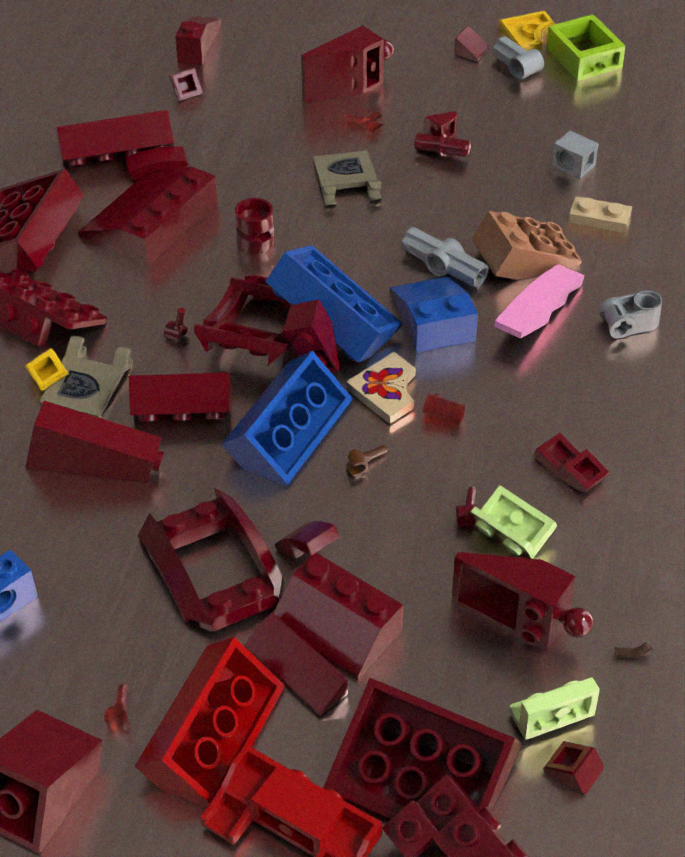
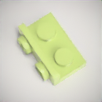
[509,677,600,740]

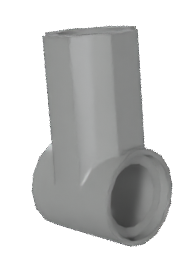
[492,36,544,80]

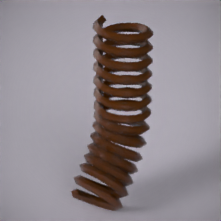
[615,642,652,658]

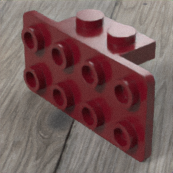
[0,270,107,346]

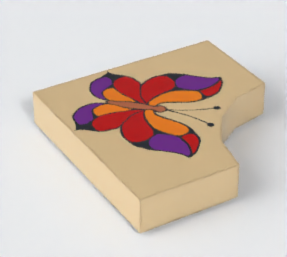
[346,352,416,424]

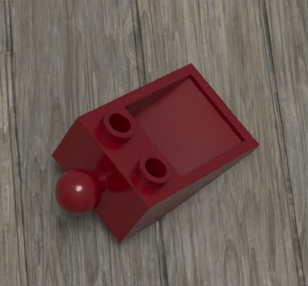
[301,25,394,103]
[451,552,593,651]

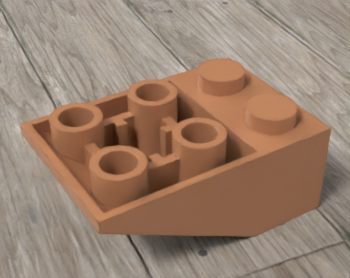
[471,211,582,280]

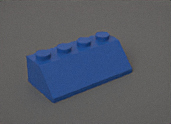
[265,245,404,363]
[221,351,353,486]

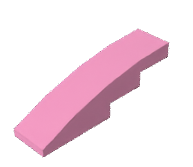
[494,264,585,339]

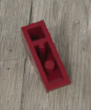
[175,16,221,65]

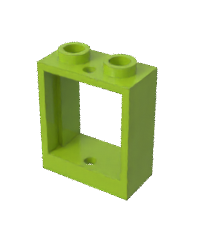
[546,14,625,81]

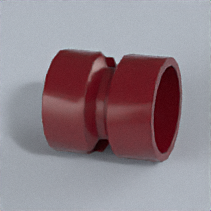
[235,198,275,254]

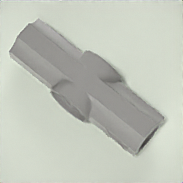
[401,227,489,289]

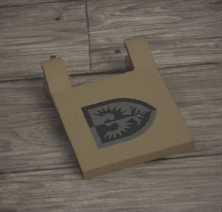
[313,150,381,206]
[39,336,133,418]

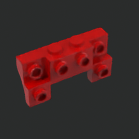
[200,744,383,857]

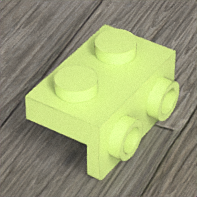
[470,485,557,559]

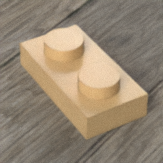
[568,196,632,233]

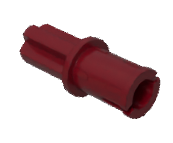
[414,132,471,157]

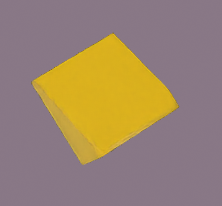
[25,348,69,391]

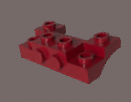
[382,774,529,857]

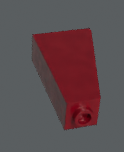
[25,400,164,483]

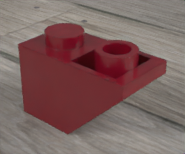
[283,299,339,373]

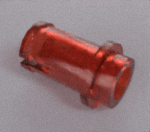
[423,393,467,425]

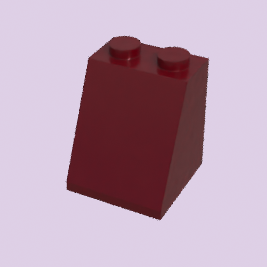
[0,710,103,854]

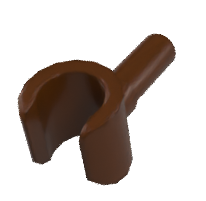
[346,445,388,476]

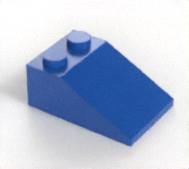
[389,277,478,353]

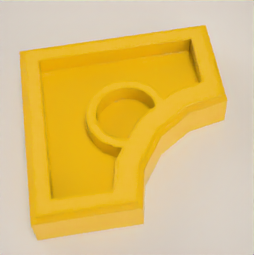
[498,11,555,51]

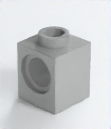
[552,131,598,179]

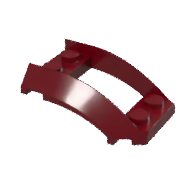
[194,275,291,367]
[138,488,284,632]

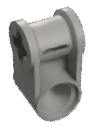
[598,290,662,339]

